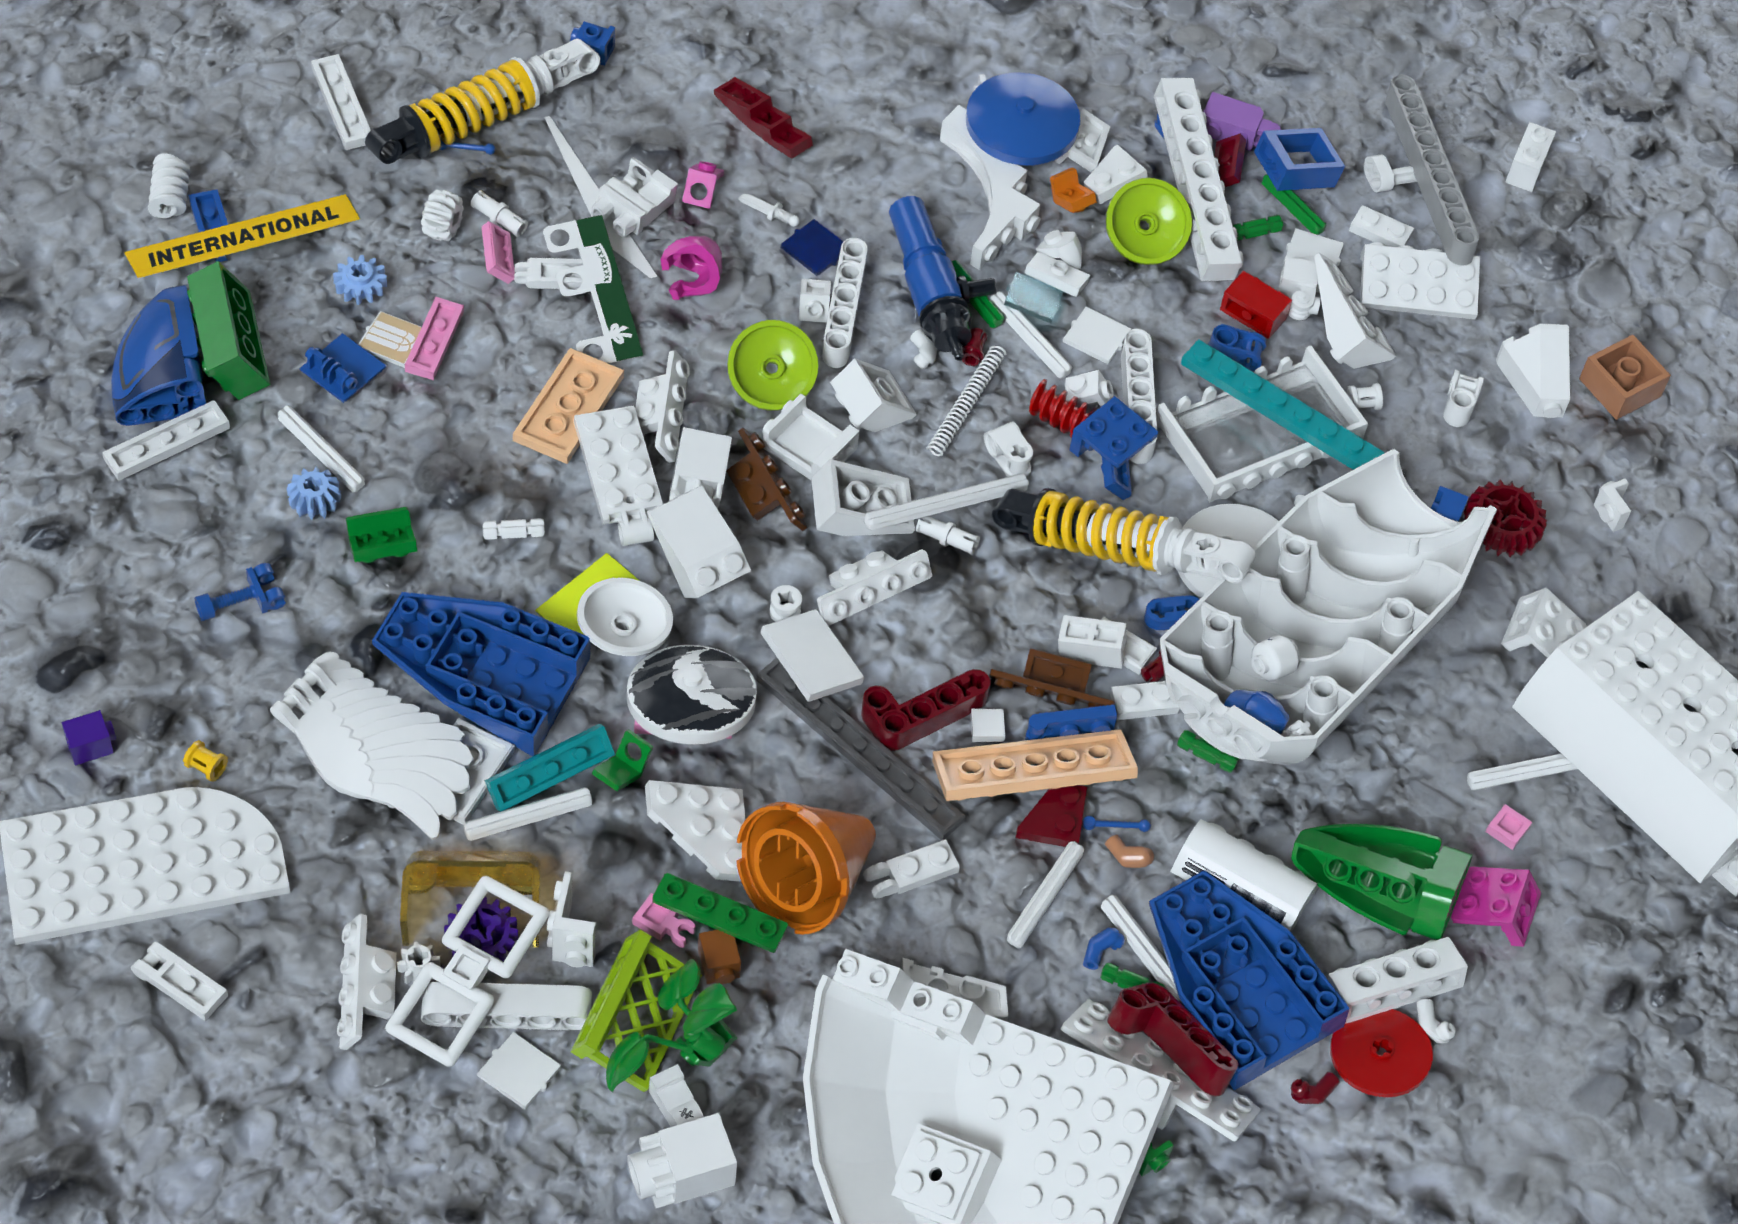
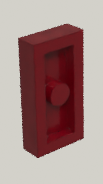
[1214,133,1246,187]

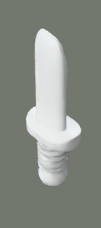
[738,194,800,227]

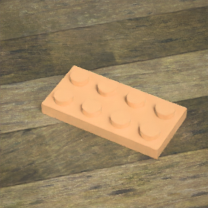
[513,348,624,464]

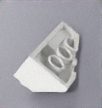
[1315,253,1396,369]

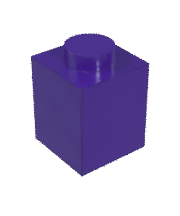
[61,710,117,766]

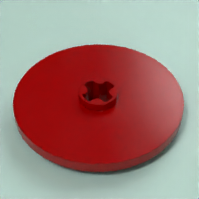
[1330,1009,1433,1097]

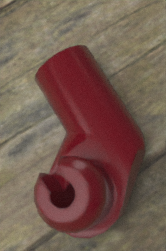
[1290,1072,1340,1104]

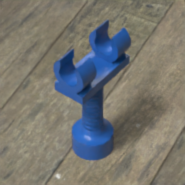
[194,563,286,621]

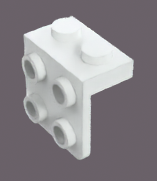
[547,871,596,967]

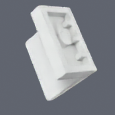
[1501,588,1587,658]

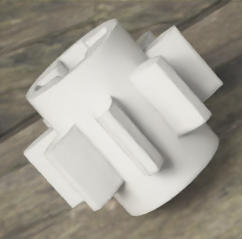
[397,942,441,984]

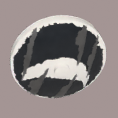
[627,645,757,744]

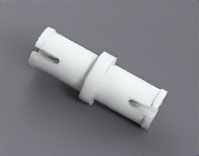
[470,190,528,237]
[916,516,980,555]

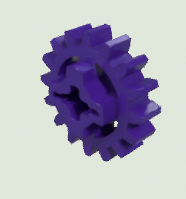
[444,896,519,962]

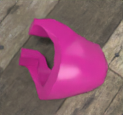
[660,236,722,300]

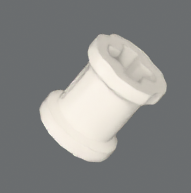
[1346,383,1383,410]

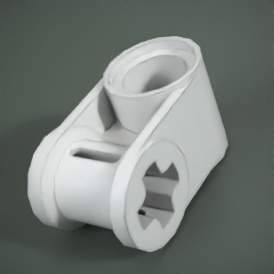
[1443,369,1484,427]
[983,421,1033,478]

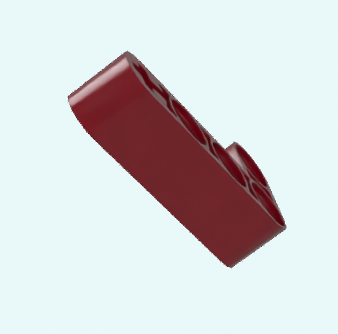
[861,669,990,751]
[1107,983,1238,1096]

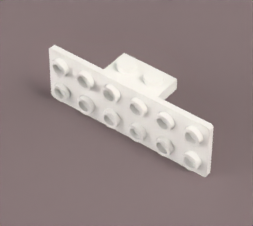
[1061,999,1261,1142]

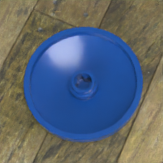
[966,72,1080,166]

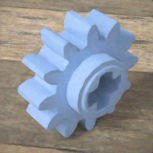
[333,255,387,305]

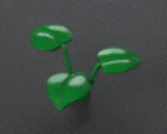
[606,959,737,1092]

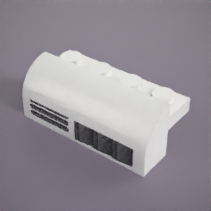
[1170,819,1318,932]

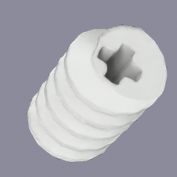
[148,153,191,219]

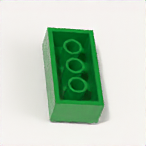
[187,261,270,400]

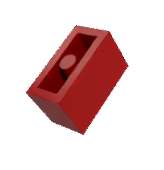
[1220,270,1292,339]

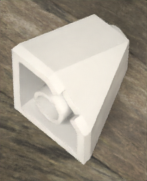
[1496,324,1570,418]

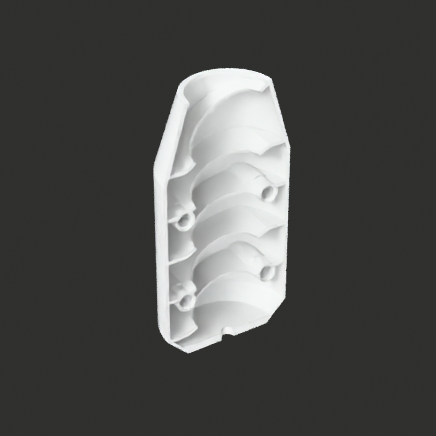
[1160,449,1497,765]

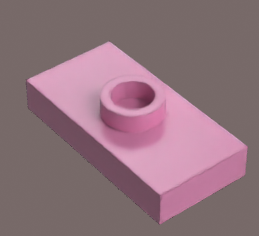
[481,221,515,284]

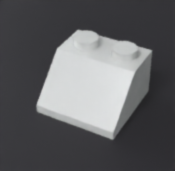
[830,358,917,432]

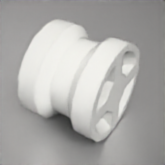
[770,585,802,622]

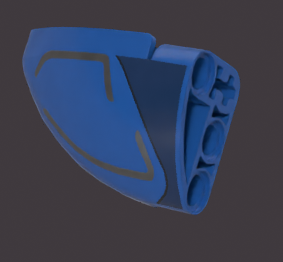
[111,285,206,426]

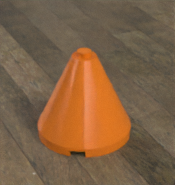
[736,802,876,934]

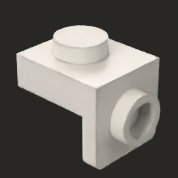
[1065,370,1113,407]
[1594,479,1631,532]

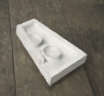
[901,958,1008,1022]

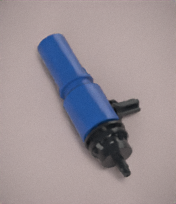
[889,196,996,361]

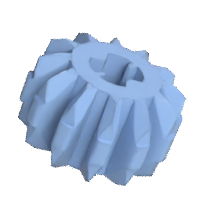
[287,466,341,520]

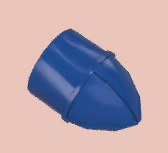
[1224,689,1290,734]

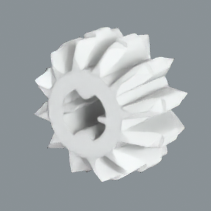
[421,189,464,241]

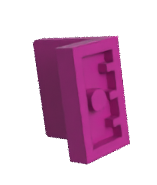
[1451,867,1541,947]

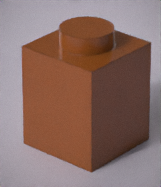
[698,930,741,984]

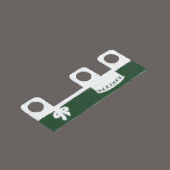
[543,215,644,363]

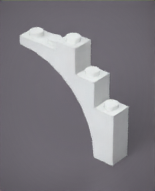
[940,105,1041,270]

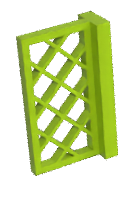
[570,929,702,1092]

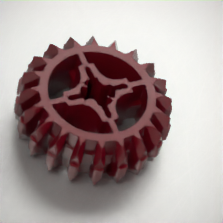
[1463,480,1547,558]

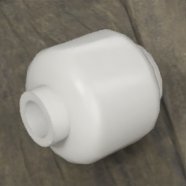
[1251,635,1300,682]

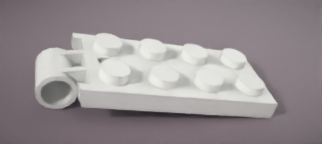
[574,406,663,546]

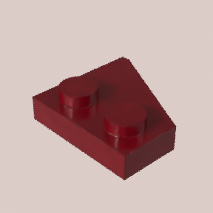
[1015,785,1087,847]

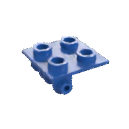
[299,333,387,403]

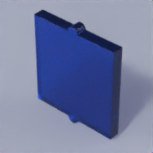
[780,219,843,276]

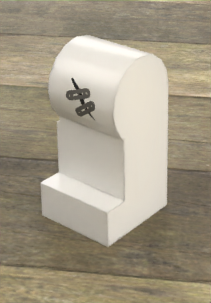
[649,1064,704,1127]

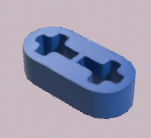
[1144,595,1199,630]

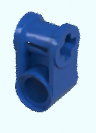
[1208,324,1267,372]

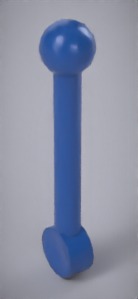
[440,138,496,155]
[1082,816,1151,832]

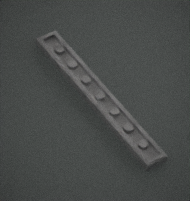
[756,658,966,841]

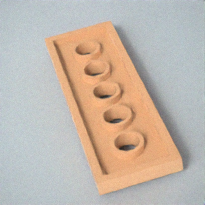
[932,729,1138,801]

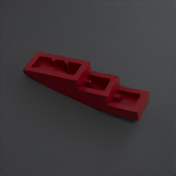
[714,77,813,159]

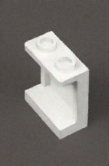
[762,394,859,481]

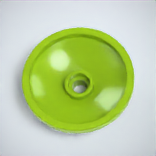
[1106,178,1192,265]
[727,320,818,411]

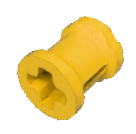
[183,740,228,782]

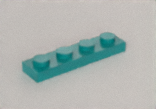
[484,724,615,812]

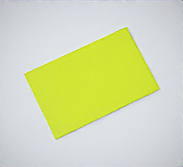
[535,553,640,635]

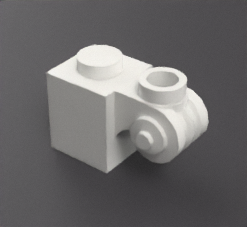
[1278,256,1321,320]

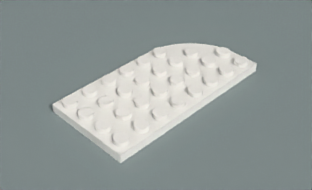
[0,787,290,945]

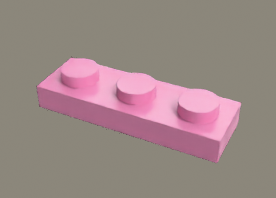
[405,297,464,381]

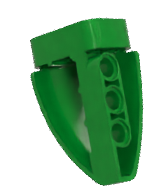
[1291,824,1473,940]

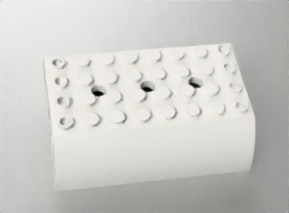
[1512,591,1738,884]

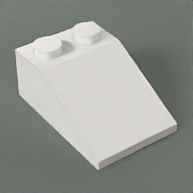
[811,459,915,536]
[647,486,751,598]

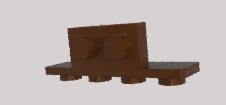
[726,427,808,531]
[989,648,1115,708]

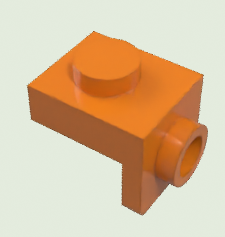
[1050,167,1097,213]

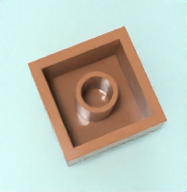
[1579,335,1671,420]

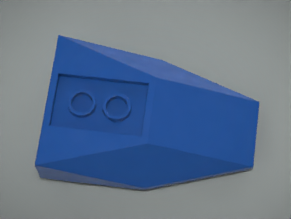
[372,592,590,757]
[1149,870,1350,1091]

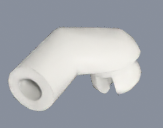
[910,329,937,369]
[1416,999,1455,1044]

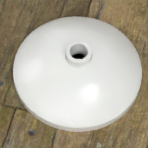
[577,578,673,656]

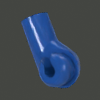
[1083,927,1125,970]

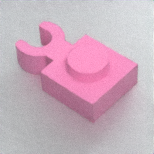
[632,893,696,948]

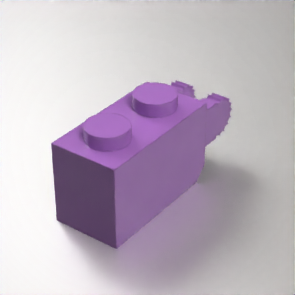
[1204,92,1281,151]

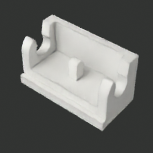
[1058,615,1126,669]

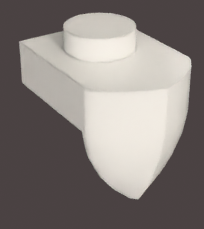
[1036,230,1082,270]

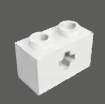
[1505,122,1556,192]

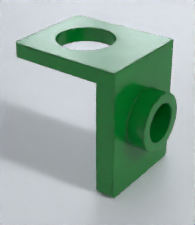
[592,729,653,791]

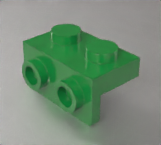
[346,507,418,563]

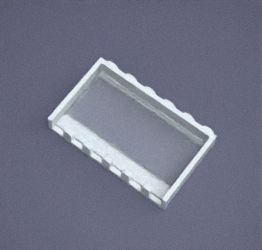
[1156,346,1368,503]

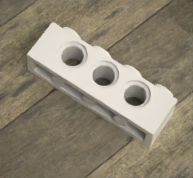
[1328,937,1468,1024]

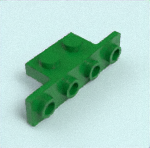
[652,873,788,953]

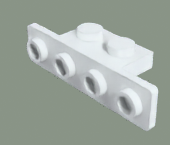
[635,350,690,463]
[817,549,932,626]
[337,914,397,1050]

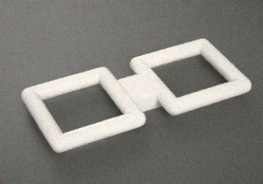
[385,876,549,1067]

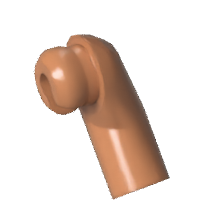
[1105,835,1154,868]

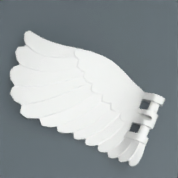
[270,651,473,840]

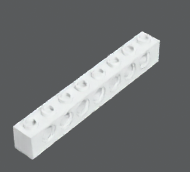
[1154,78,1244,281]

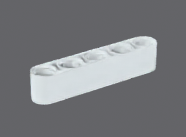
[822,238,867,368]
[1121,329,1157,464]
[421,982,592,1030]

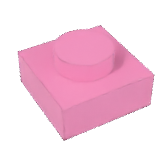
[1485,804,1532,850]

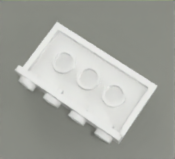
[1360,242,1480,320]

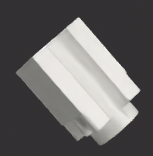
[669,427,732,509]
[627,1113,737,1209]

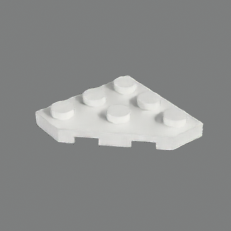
[645,780,746,882]

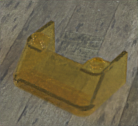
[400,850,541,947]

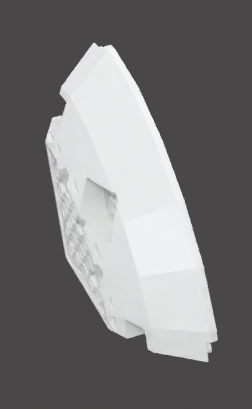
[803,949,1174,1224]

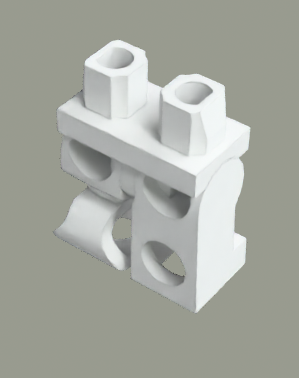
[591,157,678,238]

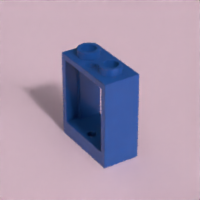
[1254,128,1345,191]

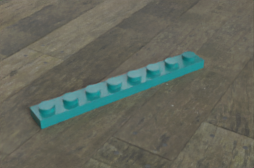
[1181,339,1385,470]

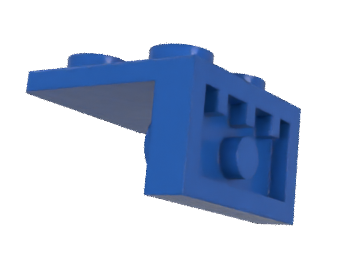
[1069,396,1158,468]

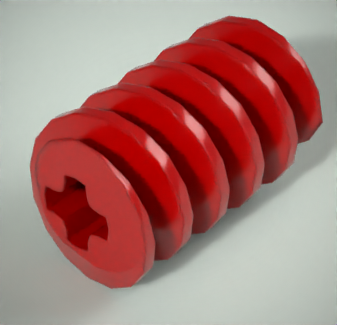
[1029,379,1097,438]

